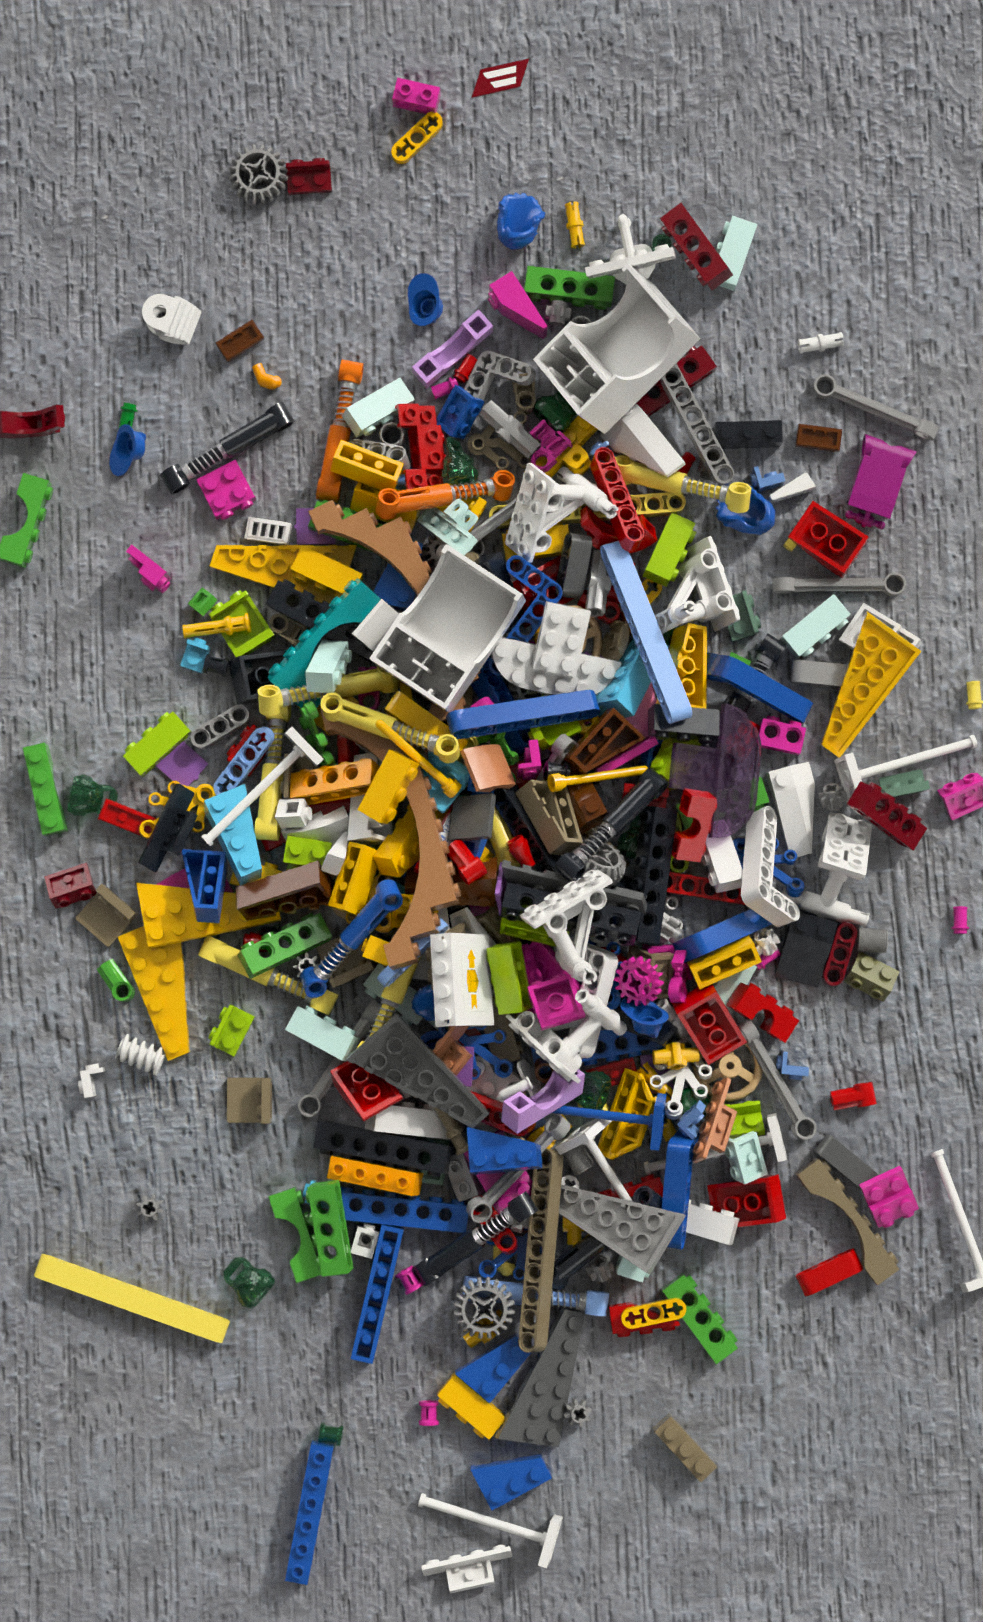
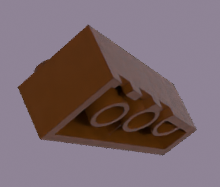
[405,857,497,907]
[236,861,335,921]

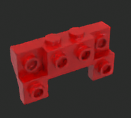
[395,404,447,490]

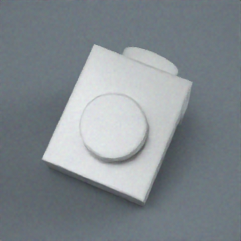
[78,1064,105,1098]

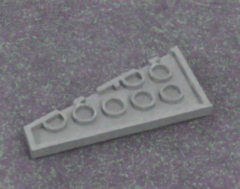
[544,1184,686,1274]

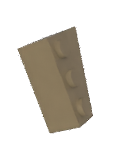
[515,780,583,855]

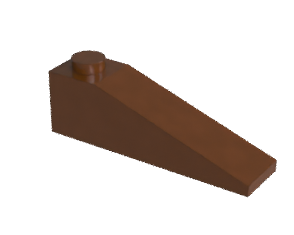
[550,752,608,834]

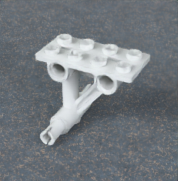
[505,463,618,563]
[655,536,740,634]
[782,812,872,927]
[520,870,613,984]
[505,989,627,1084]

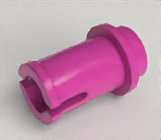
[431,377,459,400]
[951,906,969,934]
[755,950,781,970]

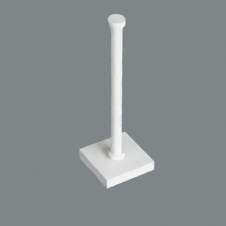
[201,727,323,846]
[834,735,977,802]
[644,1113,787,1175]
[555,1119,633,1202]
[930,1149,983,1293]
[418,1493,563,1568]

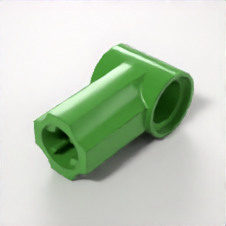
[96,958,135,1002]

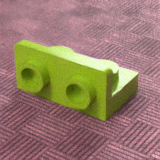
[208,1004,255,1057]
[725,1101,765,1139]

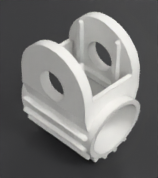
[142,294,201,345]

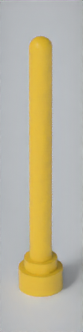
[375,720,462,798]
[547,765,648,792]

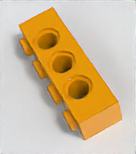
[290,758,380,805]
[327,1156,424,1196]

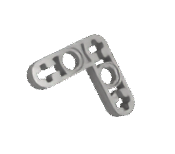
[464,351,536,401]

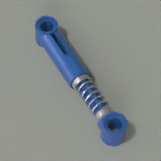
[300,879,403,998]

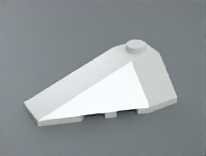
[766,762,815,859]

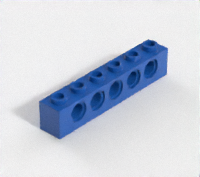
[531,1030,668,1074]
[340,1187,468,1233]
[351,1224,404,1364]
[285,1440,334,1585]

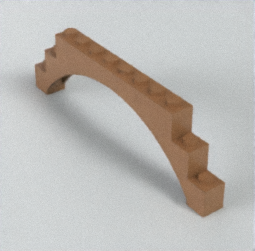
[308,500,481,755]
[321,705,461,970]

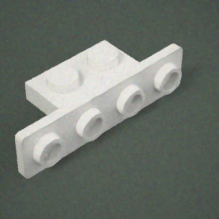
[421,1545,512,1593]

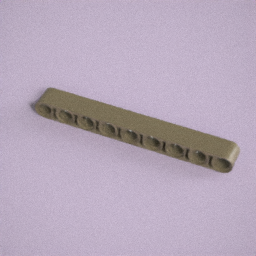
[518,1148,563,1353]

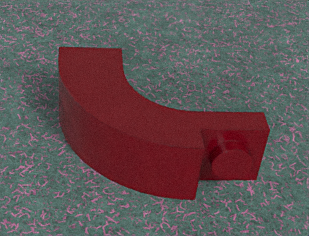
[0,404,65,439]

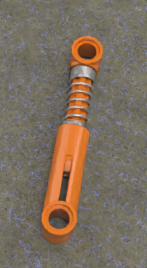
[316,359,364,503]
[375,470,515,520]

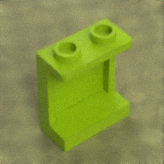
[209,590,276,657]

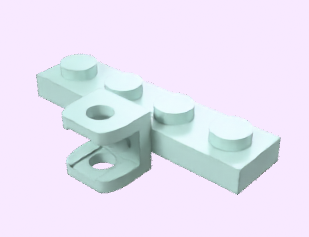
[417,499,478,555]

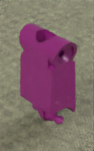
[845,434,917,529]

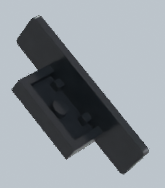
[138,783,198,872]

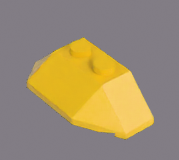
[598,1068,655,1160]

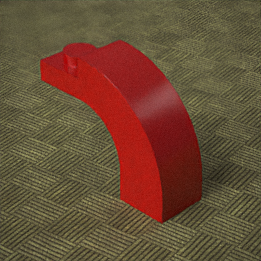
[580,506,657,553]

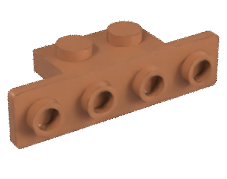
[433,1026,473,1076]
[692,1078,737,1163]

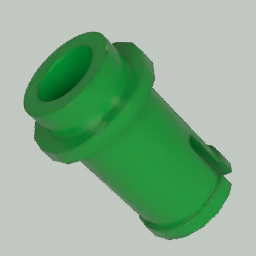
[118,402,138,429]

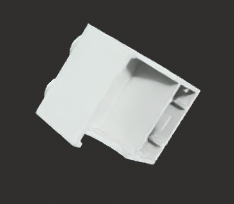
[533,263,701,434]
[369,544,526,713]

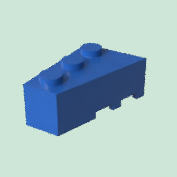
[373,542,423,611]
[182,849,228,923]
[467,1127,542,1175]
[455,1333,532,1403]
[470,1454,552,1510]

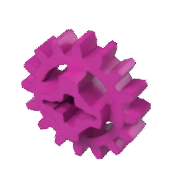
[614,956,664,1006]

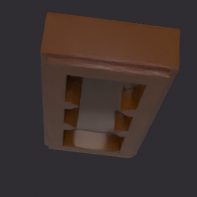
[215,320,265,362]
[795,424,842,452]

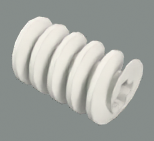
[115,1034,165,1076]

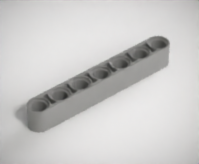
[659,363,734,486]

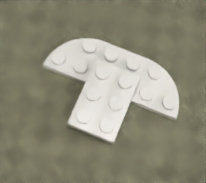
[491,601,621,695]

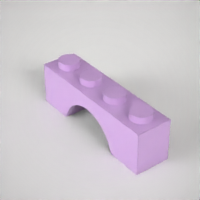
[412,309,493,389]
[501,1069,585,1133]

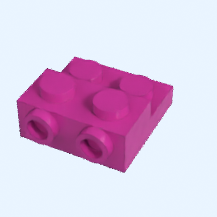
[196,460,256,520]
[126,544,171,593]
[527,974,585,1031]
[859,1165,919,1228]

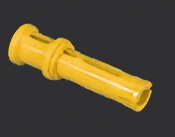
[182,613,251,639]

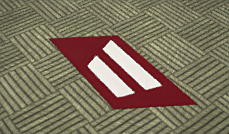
[472,59,529,97]

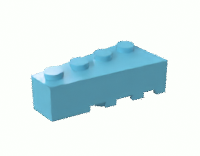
[595,638,668,718]
[204,784,262,886]

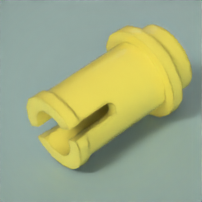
[966,681,983,710]

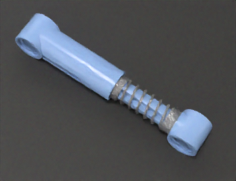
[462,1276,609,1316]

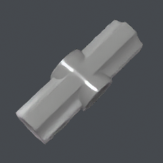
[479,400,541,459]
[584,550,612,617]

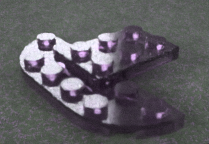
[668,703,761,838]

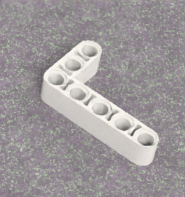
[741,806,800,927]
[554,938,618,1058]

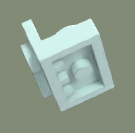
[725,1131,768,1184]

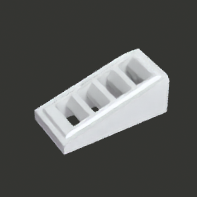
[768,473,816,503]
[244,517,292,545]
[321,831,348,876]

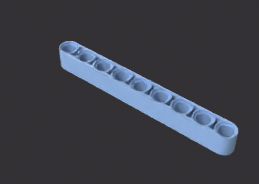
[600,541,692,724]

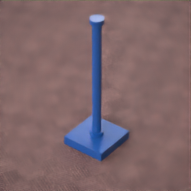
[552,1093,667,1151]

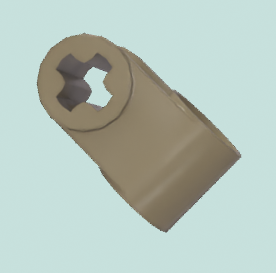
[512,373,536,415]
[269,613,310,646]

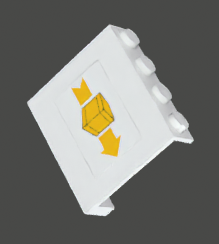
[430,933,494,1027]

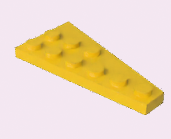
[209,545,357,604]
[821,611,921,758]
[136,883,281,949]
[118,926,190,1061]

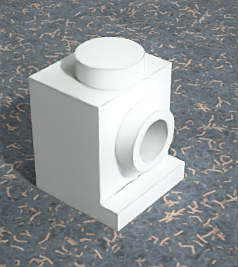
[275,798,313,831]
[351,1223,380,1259]

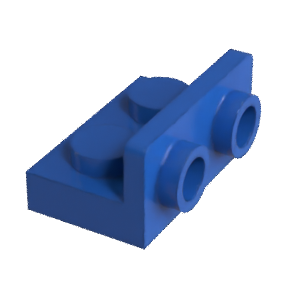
[436,385,485,439]

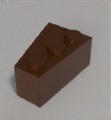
[563,707,646,774]

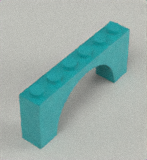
[268,577,381,708]

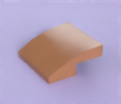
[460,744,516,792]

